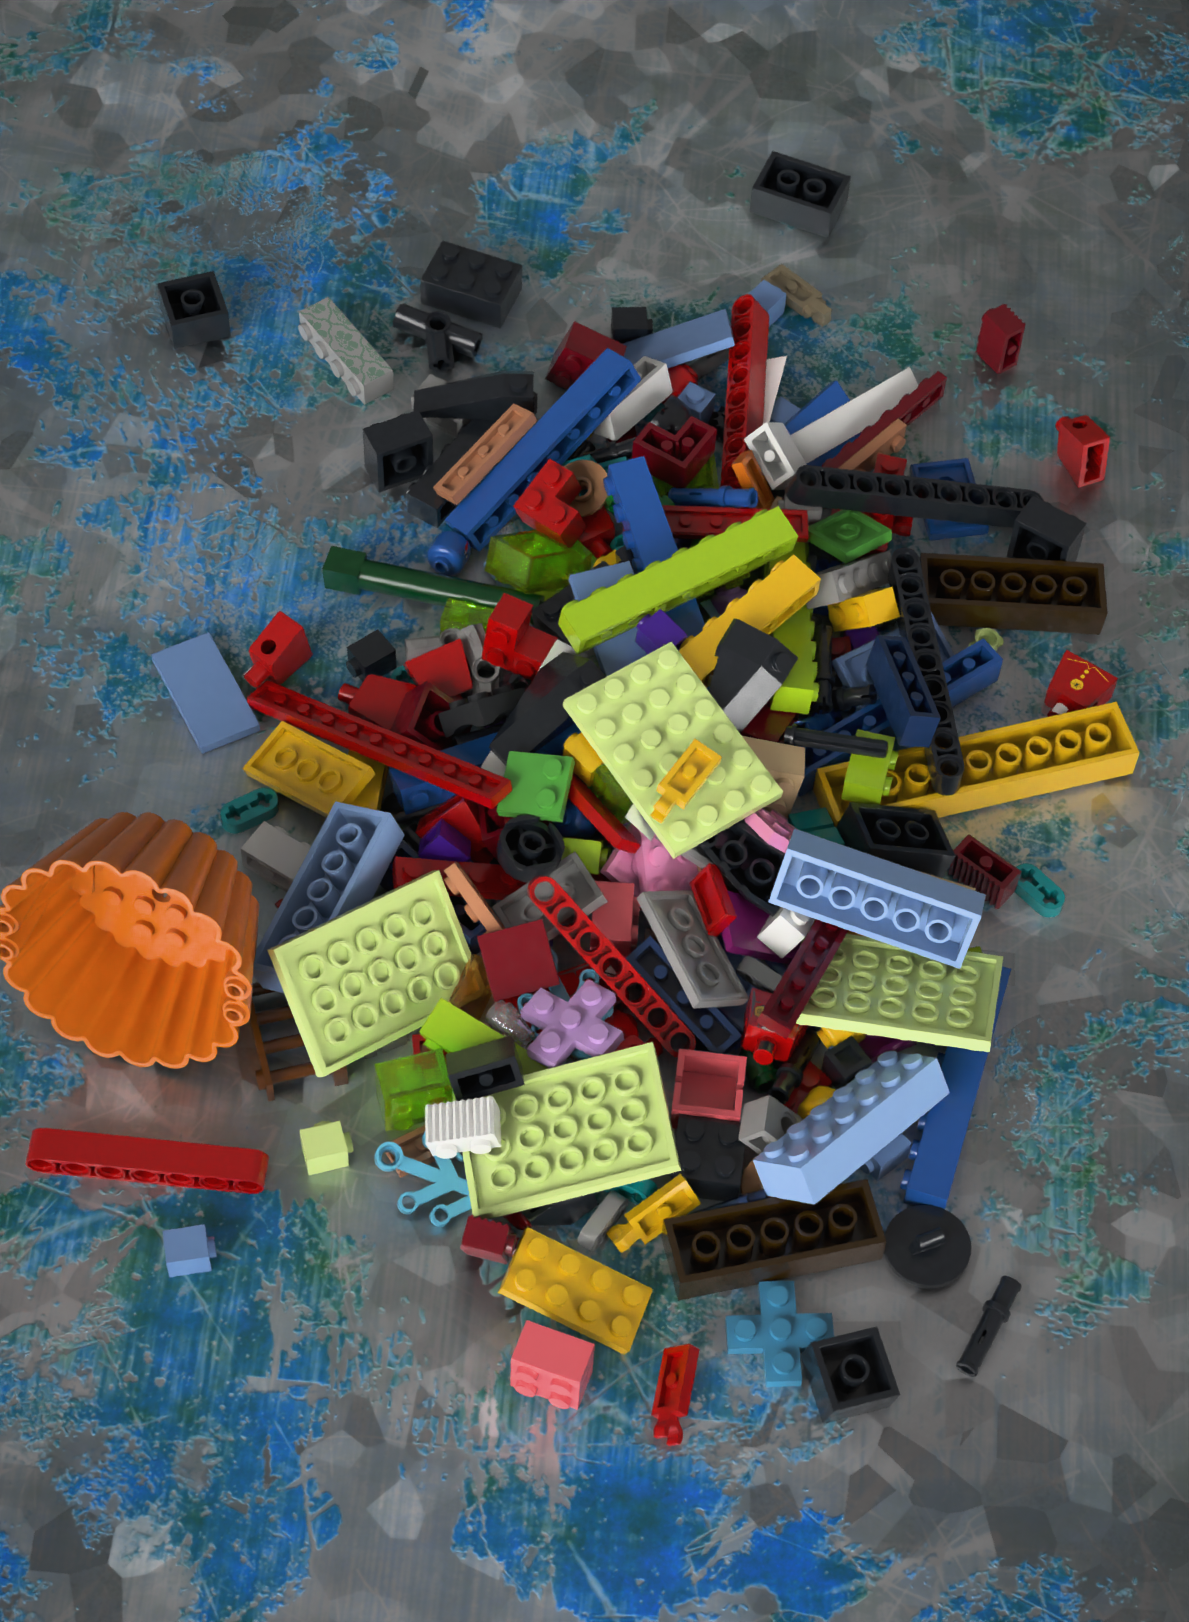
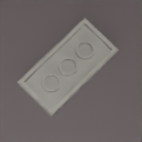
[637,890,749,1009]

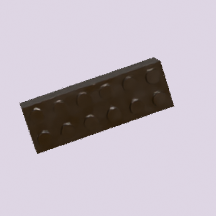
[919,553,1108,635]
[661,1179,887,1301]

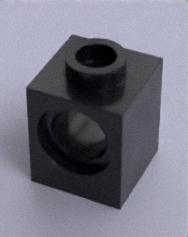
[821,1036,872,1090]

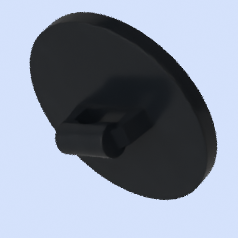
[884,1205,971,1288]

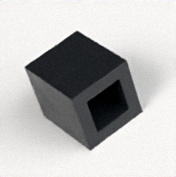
[611,307,653,344]
[346,629,397,682]

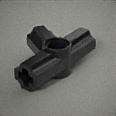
[393,303,483,373]

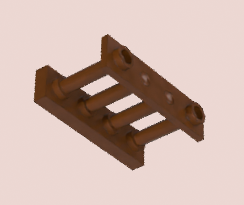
[249,982,348,1102]

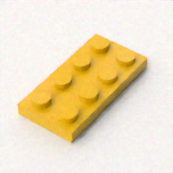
[242,721,376,818]
[498,1227,653,1355]

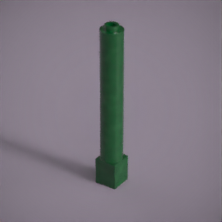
[322,546,545,625]

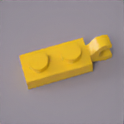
[650,739,722,823]
[606,1174,702,1253]

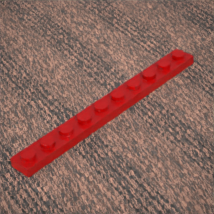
[247,680,513,809]

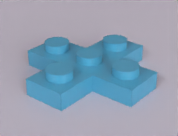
[725,1281,834,1387]

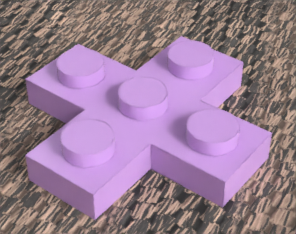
[520,979,624,1068]

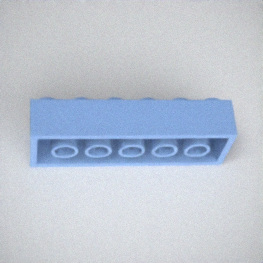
[253,801,404,993]
[768,828,986,969]
[753,1051,950,1205]

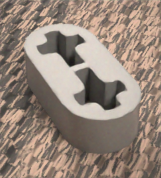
[577,1190,629,1252]

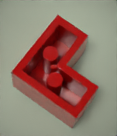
[513,459,587,551]
[481,593,558,680]

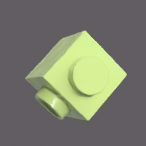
[299,1121,354,1175]

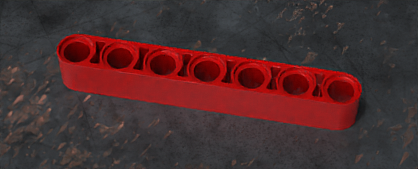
[527,875,696,1058]
[25,1128,269,1194]

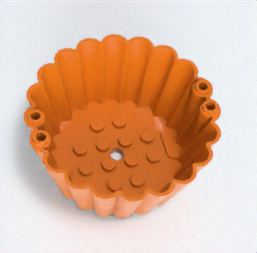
[0,812,259,1069]

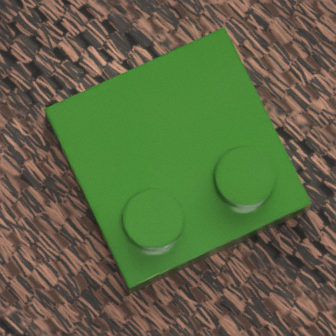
[808,510,892,564]
[496,751,575,822]

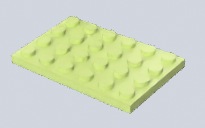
[563,642,783,859]
[267,870,486,1077]
[796,930,1004,1052]
[452,1042,681,1220]

